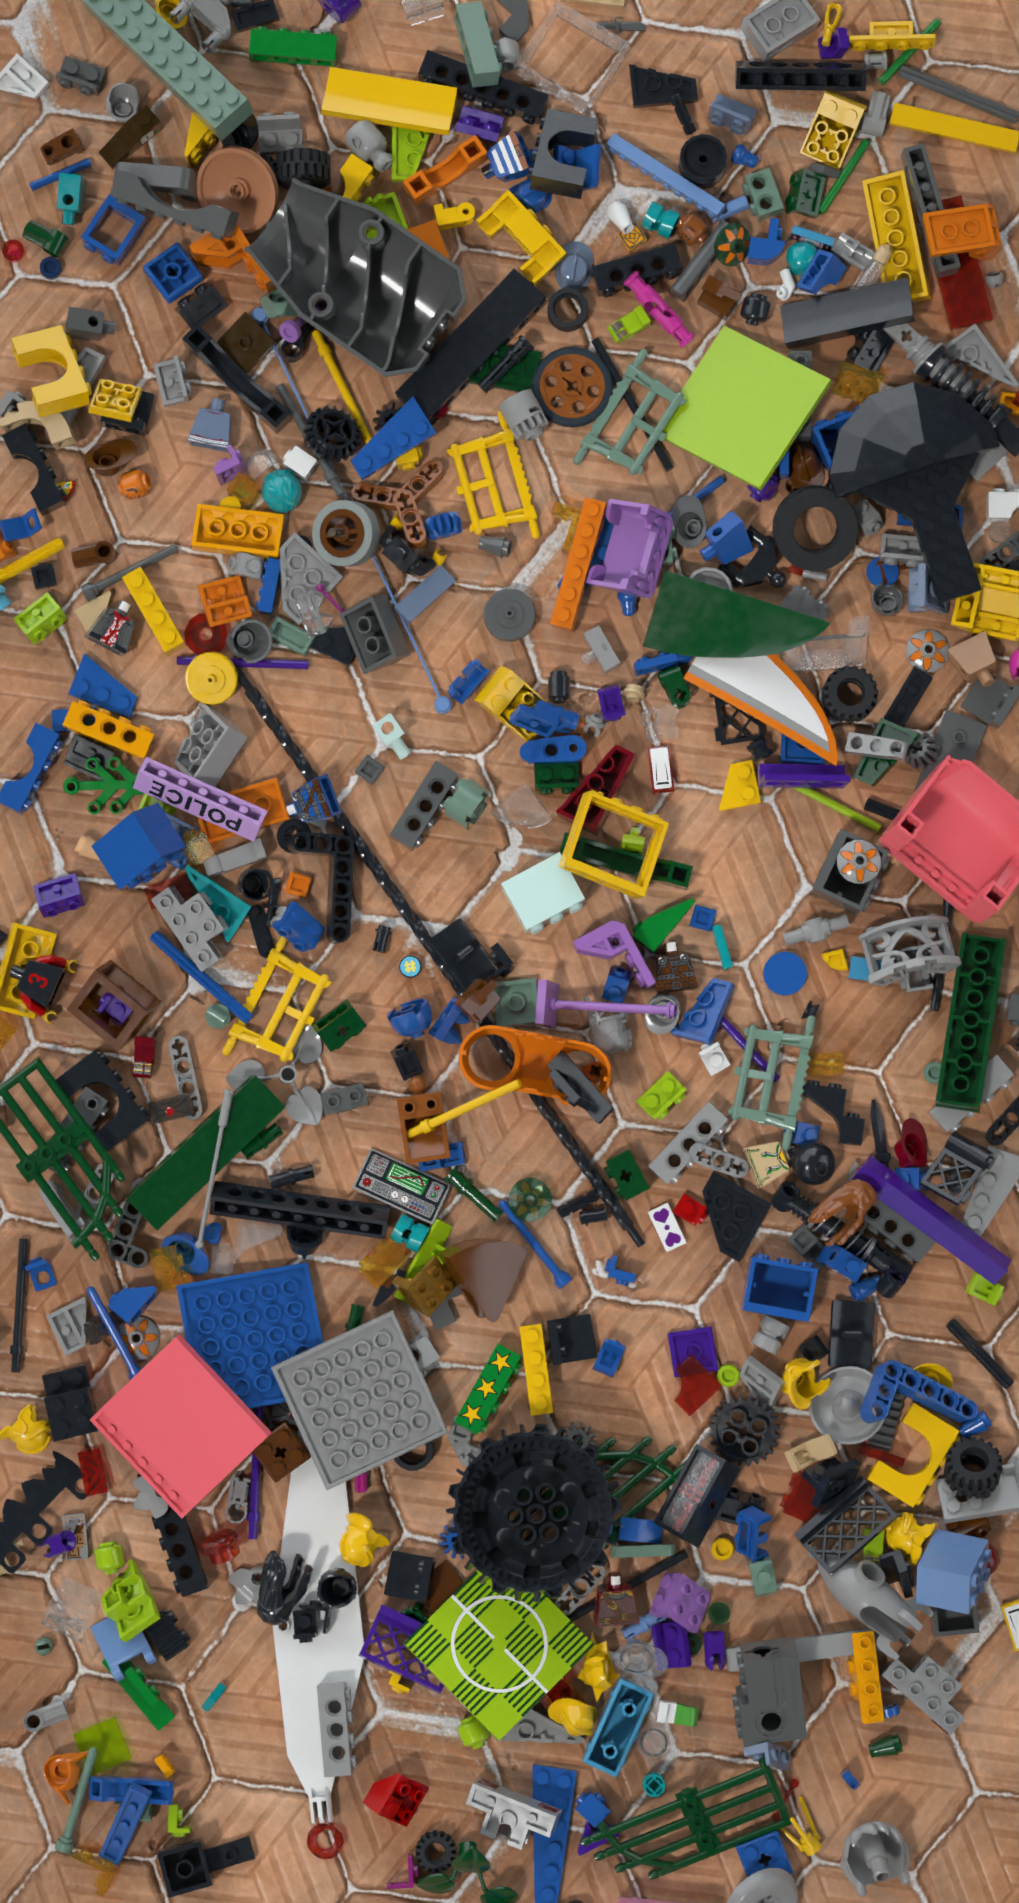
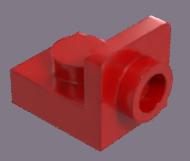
[672,1193,708,1226]

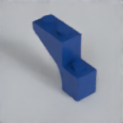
[89,1775,174,1805]

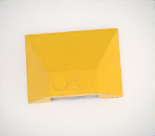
[951,562,1019,642]

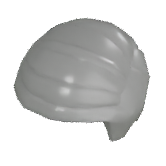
[106,83,140,122]

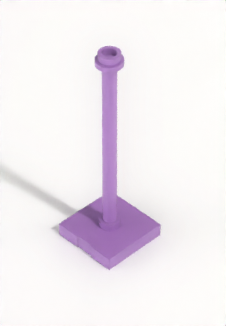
[535,979,677,1028]

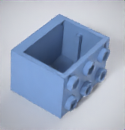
[916,1529,991,1614]

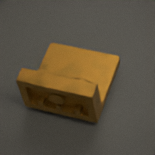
[392,1256,457,1317]

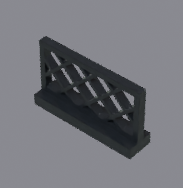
[794,1476,898,1576]

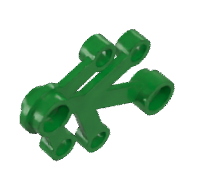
[63,756,144,815]

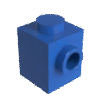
[575,1790,611,1828]

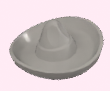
[809,1366,885,1444]
[727,1868,799,1903]

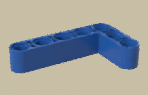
[860,1360,978,1424]

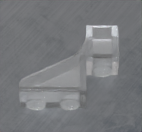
[210,1219,283,1275]

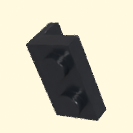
[879,1549,915,1599]

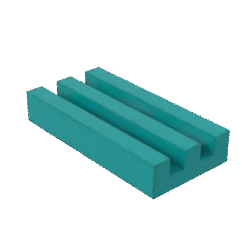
[711,924,733,971]

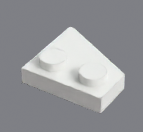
[0,53,50,100]

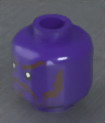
[747,474,779,503]

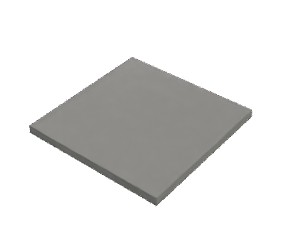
[271,1310,449,1490]

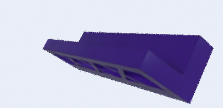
[757,764,851,789]

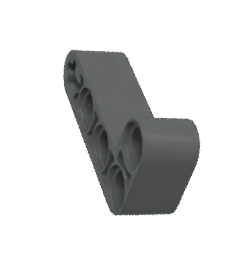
[112,162,199,201]
[107,1178,150,1269]

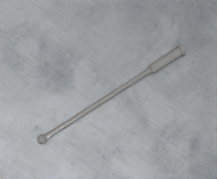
[195,1089,235,1249]

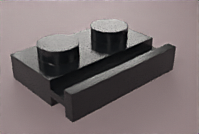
[63,734,116,781]

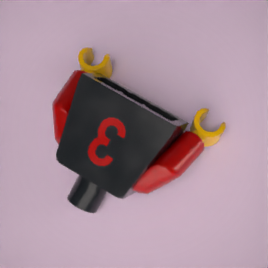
[9,955,78,1024]

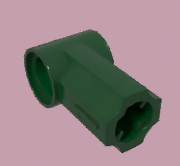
[22,220,69,258]

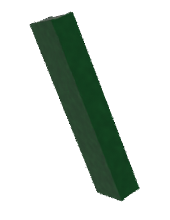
[935,932,1006,1113]
[125,1075,285,1231]

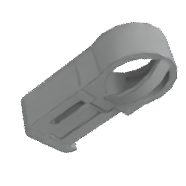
[225,1477,251,1524]

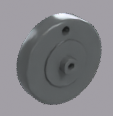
[483,589,536,642]

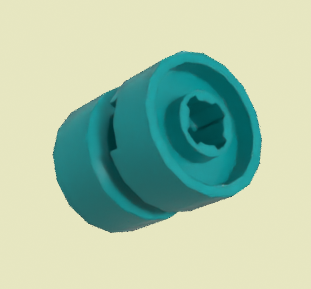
[641,201,680,240]
[389,1214,430,1253]

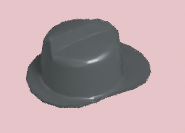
[673,495,709,548]

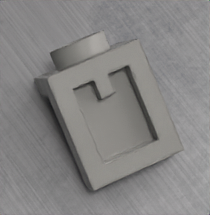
[0,390,26,418]

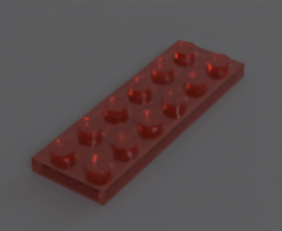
[937,196,993,331]

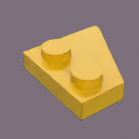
[719,760,761,812]

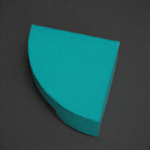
[201,1682,226,1712]

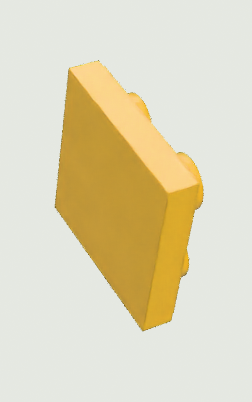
[88,379,142,422]

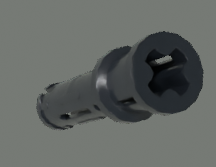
[477,335,534,394]

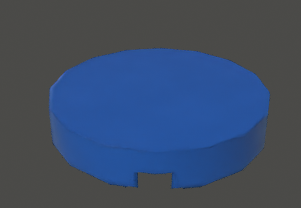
[763,952,807,996]

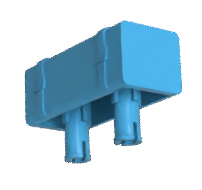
[582,1676,655,1777]

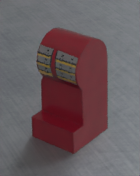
[133,1036,157,1079]

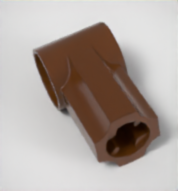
[71,541,117,569]

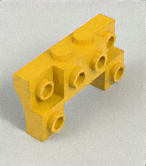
[476,190,567,286]

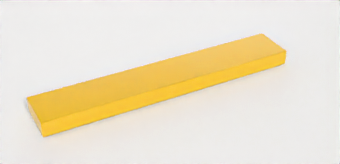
[889,102,1019,154]

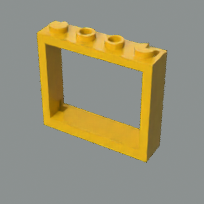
[558,790,669,899]

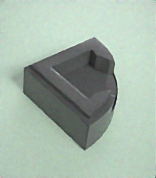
[809,163,840,179]

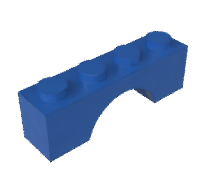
[0,723,62,815]

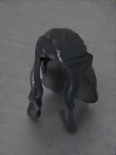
[257,1550,313,1625]

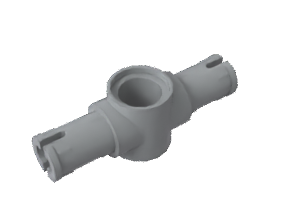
[783,914,850,946]

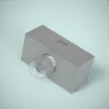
[580,625,620,675]

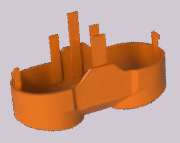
[459,1025,611,1107]

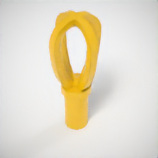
[821,3,842,46]

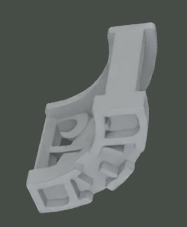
[858,914,961,987]

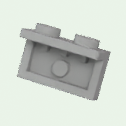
[153,355,192,408]
[879,533,925,568]

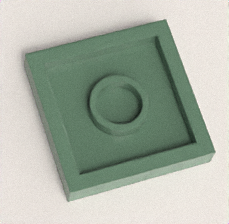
[494,978,537,1027]

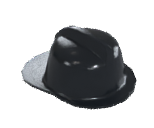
[221,114,259,150]
[286,1225,323,1260]

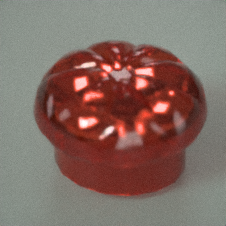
[201,1528,240,1565]

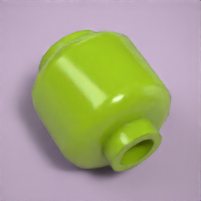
[94,1541,125,1575]
[457,1715,490,1750]

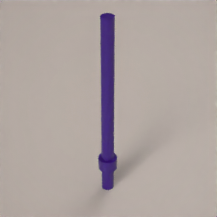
[177,655,308,669]
[247,1407,263,1539]

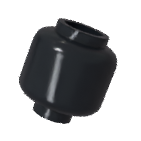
[740,293,771,326]

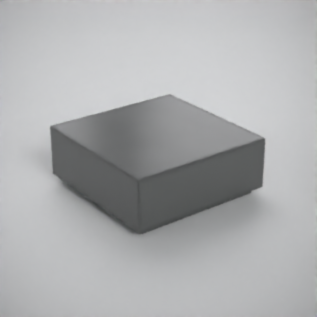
[354,755,385,785]

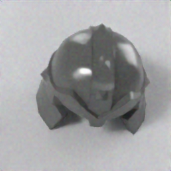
[226,620,272,663]

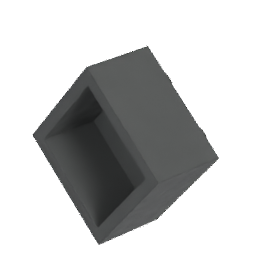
[929,1605,980,1637]

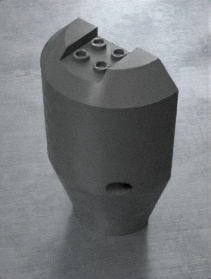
[244,178,467,377]

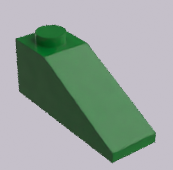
[632,898,695,954]

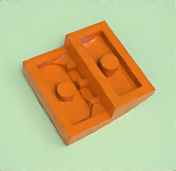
[197,575,252,627]

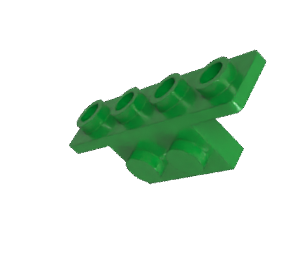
[102,1659,175,1731]

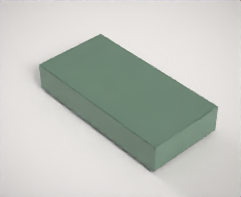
[269,616,315,657]

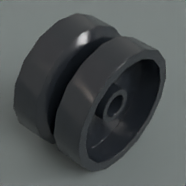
[678,134,727,189]

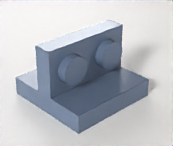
[908,563,948,614]

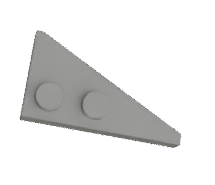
[944,324,1019,389]
[495,1709,585,1744]

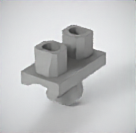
[830,232,875,272]

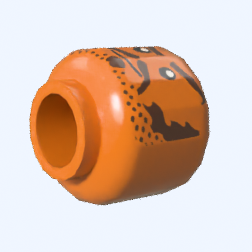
[117,469,152,500]

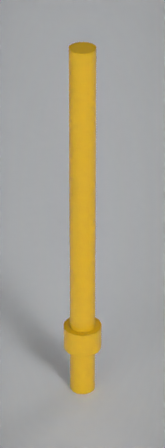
[311,330,372,444]
[406,1079,522,1138]

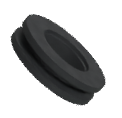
[772,485,858,571]

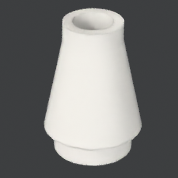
[607,201,634,234]

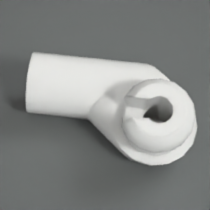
[776,268,796,301]

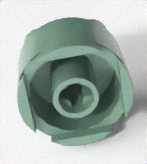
[443,778,491,830]

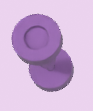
[279,303,324,343]

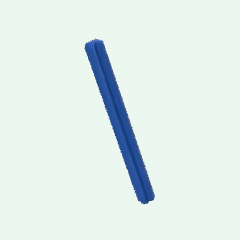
[150,931,253,1024]

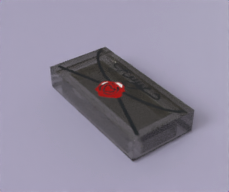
[148,1093,194,1125]

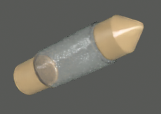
[855,244,892,289]

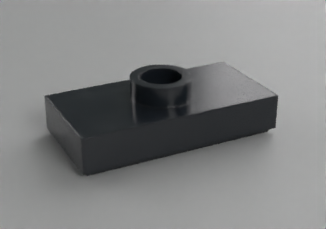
[206,1836,256,1872]

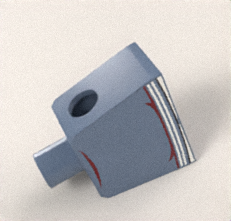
[188,398,231,453]

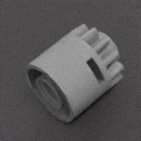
[498,389,549,442]

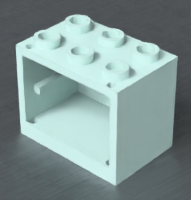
[501,852,585,935]

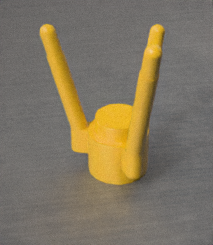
[779,1796,822,1856]

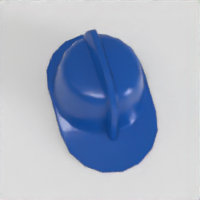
[508,180,552,214]
[161,1232,209,1276]

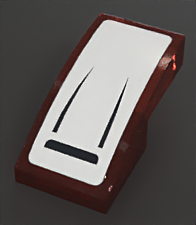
[647,745,674,794]

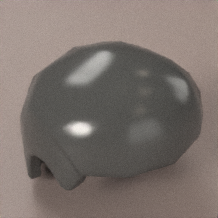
[870,583,904,617]

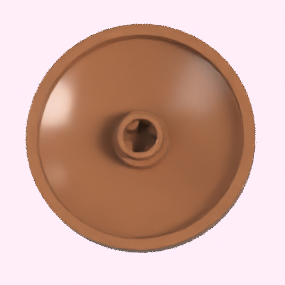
[196,146,279,234]

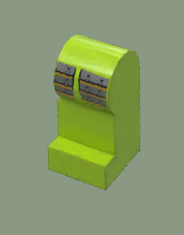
[607,305,651,344]
[862,1527,885,1568]

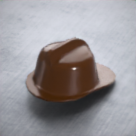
[85,439,136,477]
[789,444,825,489]

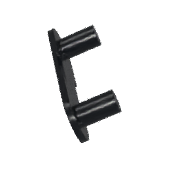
[248,905,275,958]

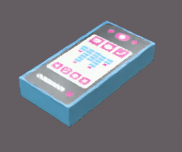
[790,225,835,252]

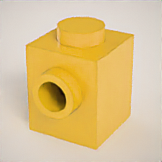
[396,445,422,471]

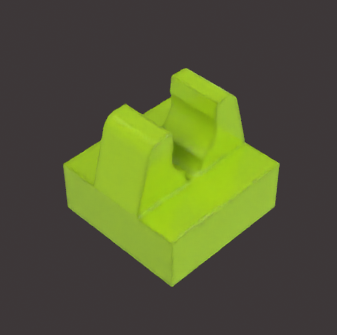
[621,827,645,854]

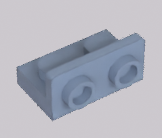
[743,1742,791,1771]

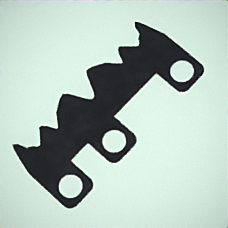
[0,1451,96,1573]

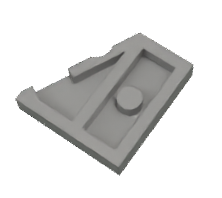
[46,1297,87,1356]
[739,1356,785,1409]

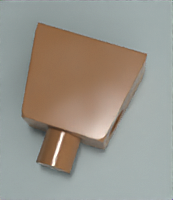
[947,631,996,687]

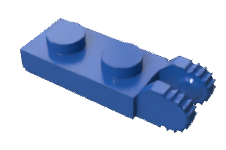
[633,652,693,677]

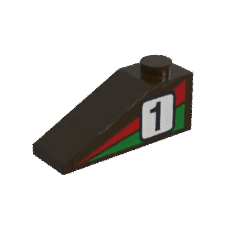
[99,105,162,169]

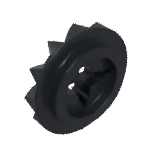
[277,819,311,854]

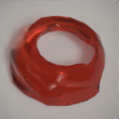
[307,1823,344,1859]

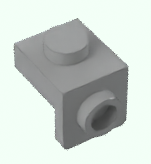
[852,498,884,538]
[228,552,264,580]

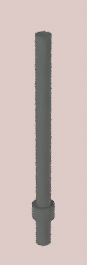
[276,383,345,497]

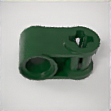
[657,664,690,709]

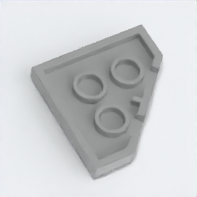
[279,532,343,625]

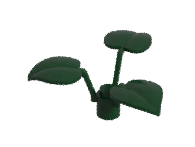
[415,1841,520,1903]

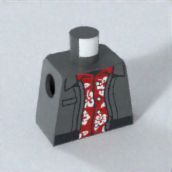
[84,600,135,656]

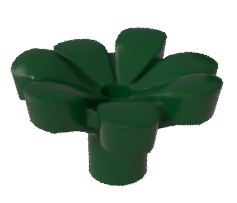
[400,1602,429,1624]

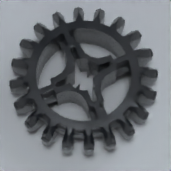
[303,405,362,463]

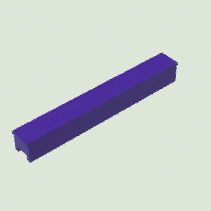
[852,1155,1011,1285]

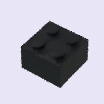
[157,1837,215,1898]

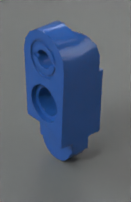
[520,735,587,764]

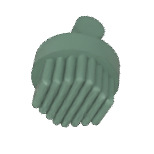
[205,1004,231,1029]

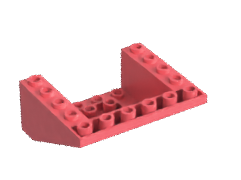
[90,1334,272,1519]

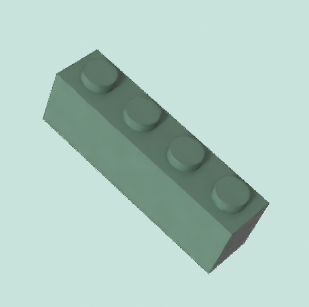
[454,1,503,87]

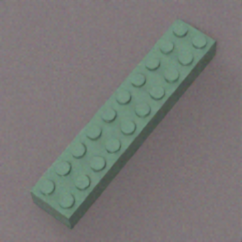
[81,0,254,141]

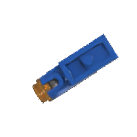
[509,700,585,738]

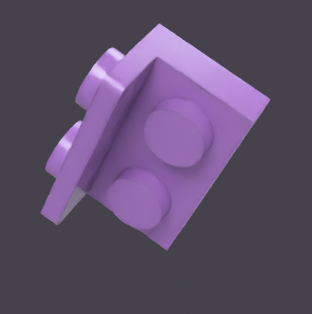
[213,445,245,486]

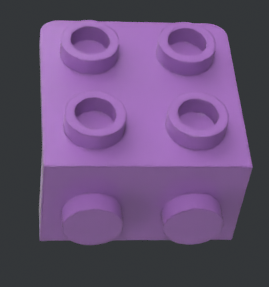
[649,1573,711,1633]

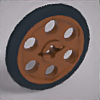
[531,347,613,428]

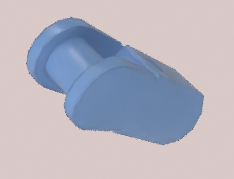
[712,195,749,223]

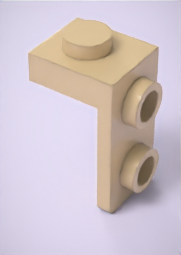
[784,1433,838,1473]

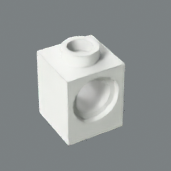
[283,446,318,482]

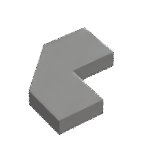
[447,1416,481,1467]

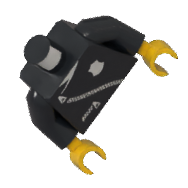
[379,514,447,576]

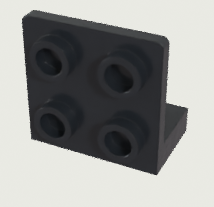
[100,391,155,436]
[547,1314,597,1365]
[384,1551,436,1603]

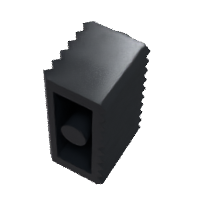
[145,1607,191,1662]

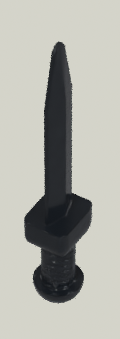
[870,1099,891,1168]

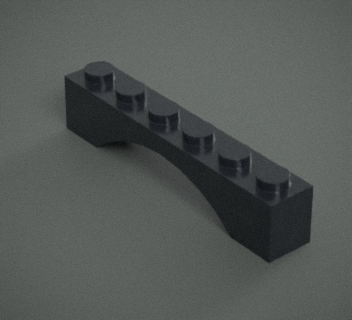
[182,324,292,434]

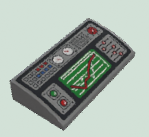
[352,1148,451,1225]

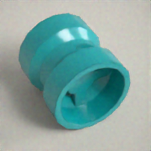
[642,1772,665,1797]

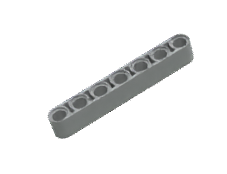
[725,1628,880,1672]

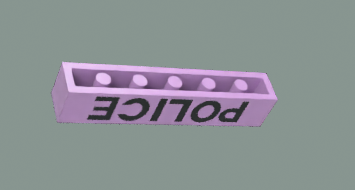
[133,757,267,842]

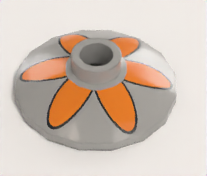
[906,629,949,673]
[837,840,881,884]
[117,1317,159,1361]

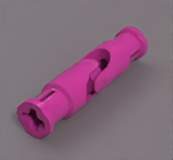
[623,271,695,348]

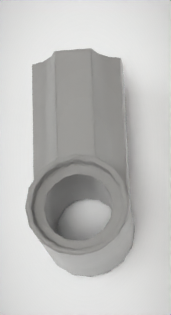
[861,91,890,138]
[23,1699,69,1732]

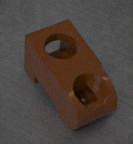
[40,128,85,165]

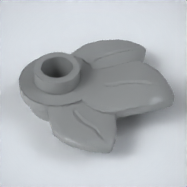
[133,1476,169,1519]
[228,1567,263,1604]

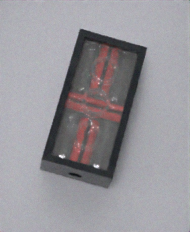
[653,1444,741,1548]

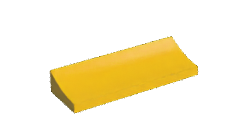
[321,67,457,136]
[862,170,932,302]

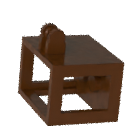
[66,960,162,1051]

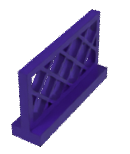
[358,1605,444,1694]

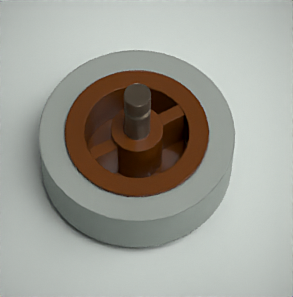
[312,500,380,567]

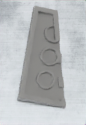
[961,1146,1019,1237]

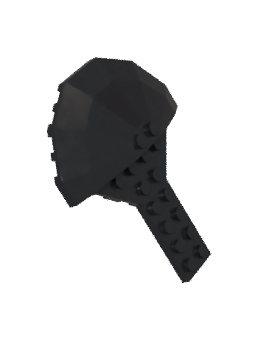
[828,382,1000,604]

